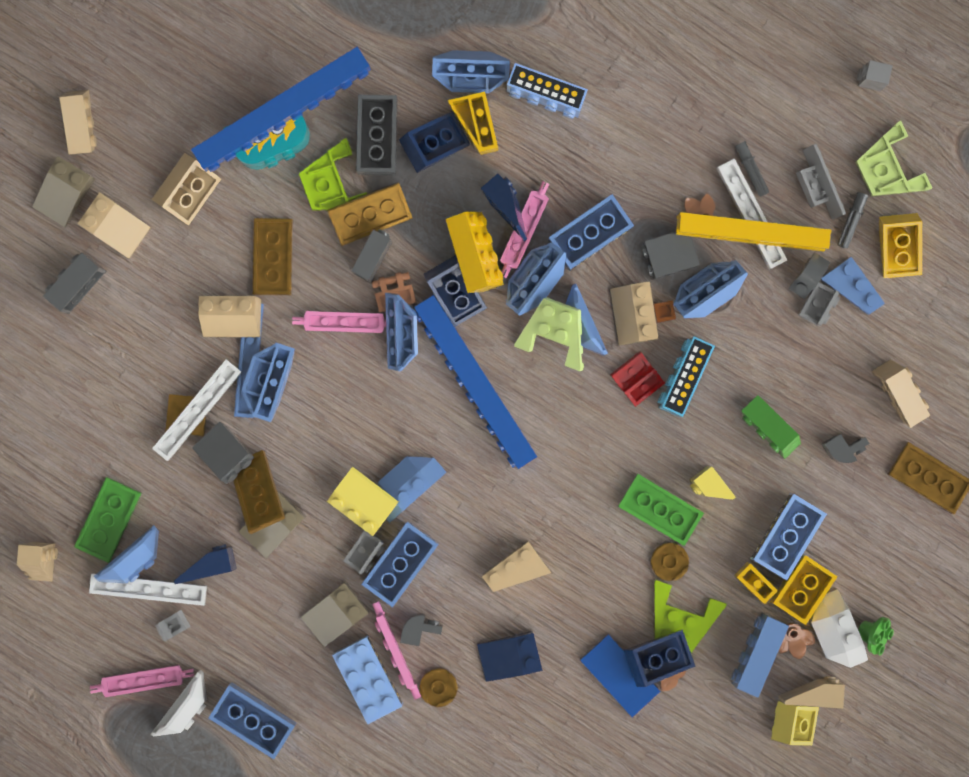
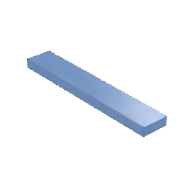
[234,304,264,418]

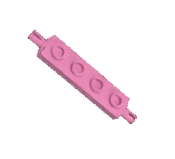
[500,181,549,278]
[292,311,386,333]
[372,601,421,700]
[90,665,194,697]

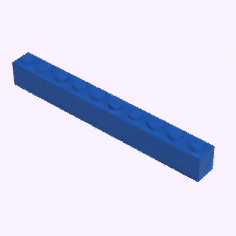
[191,46,371,172]
[414,295,537,469]

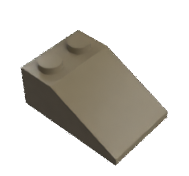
[32,156,95,227]
[239,490,306,558]
[301,581,369,647]

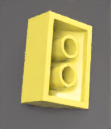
[327,467,399,536]

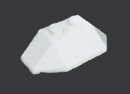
[811,589,868,668]
[151,670,207,737]

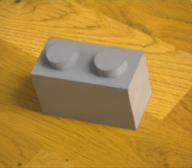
[857,60,893,91]

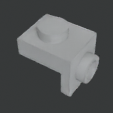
[155,610,191,641]

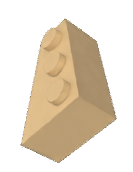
[59,90,97,155]
[872,360,930,428]
[482,541,551,592]
[17,542,58,582]

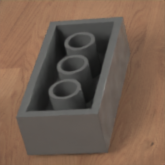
[356,95,398,175]

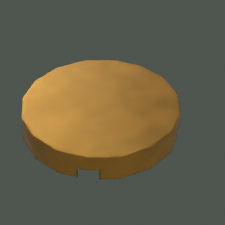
[650,542,689,581]
[419,668,458,707]

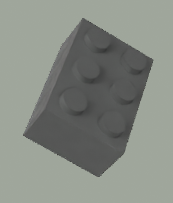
[43,252,107,314]

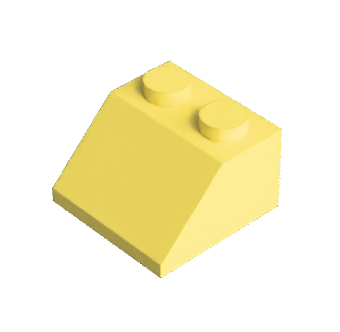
[690,466,736,500]
[771,701,819,745]

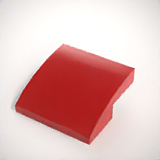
[610,351,665,407]

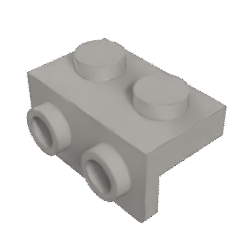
[798,283,840,326]
[343,530,384,575]

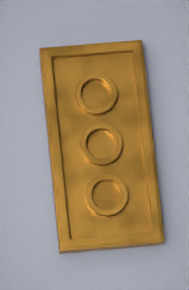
[327,182,413,246]
[253,218,293,295]
[887,442,969,515]
[233,450,285,534]

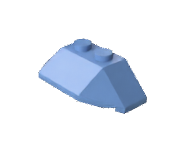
[432,50,510,93]
[506,242,566,315]
[673,260,748,318]
[565,284,608,356]
[385,292,418,371]
[241,343,295,422]
[378,456,446,523]
[94,525,159,583]

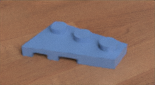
[821,257,885,315]

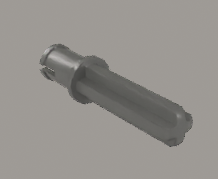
[734,141,769,197]
[838,192,869,248]

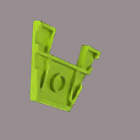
[299,138,367,211]
[654,580,727,653]

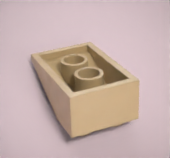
[78,192,151,258]
[779,676,845,709]

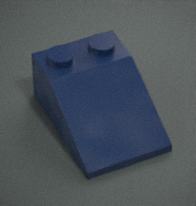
[399,111,471,173]
[481,174,527,242]
[423,255,487,327]
[174,544,237,584]
[624,630,695,687]
[477,631,543,682]

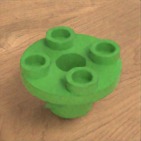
[858,617,894,655]

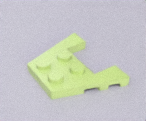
[855,121,932,197]
[514,297,584,371]

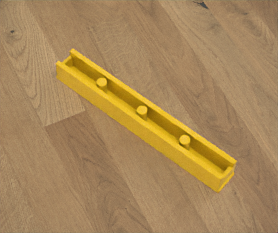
[676,212,832,252]

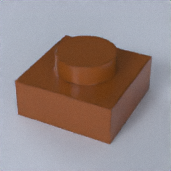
[653,300,676,323]

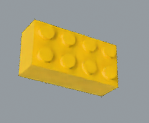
[446,212,504,293]

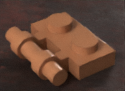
[372,272,417,313]

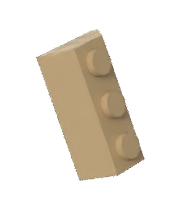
[152,153,221,226]
[610,282,659,346]
[198,296,261,337]

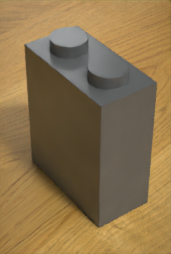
[352,229,392,283]
[641,232,700,279]
[192,422,255,484]

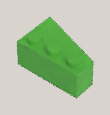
[742,395,801,459]

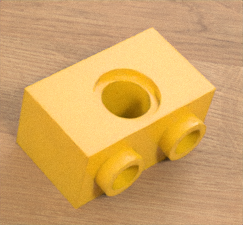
[734,562,778,604]

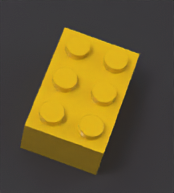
[770,554,838,625]

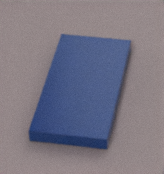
[580,634,661,717]

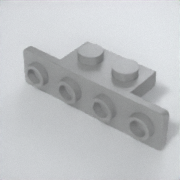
[796,144,846,220]

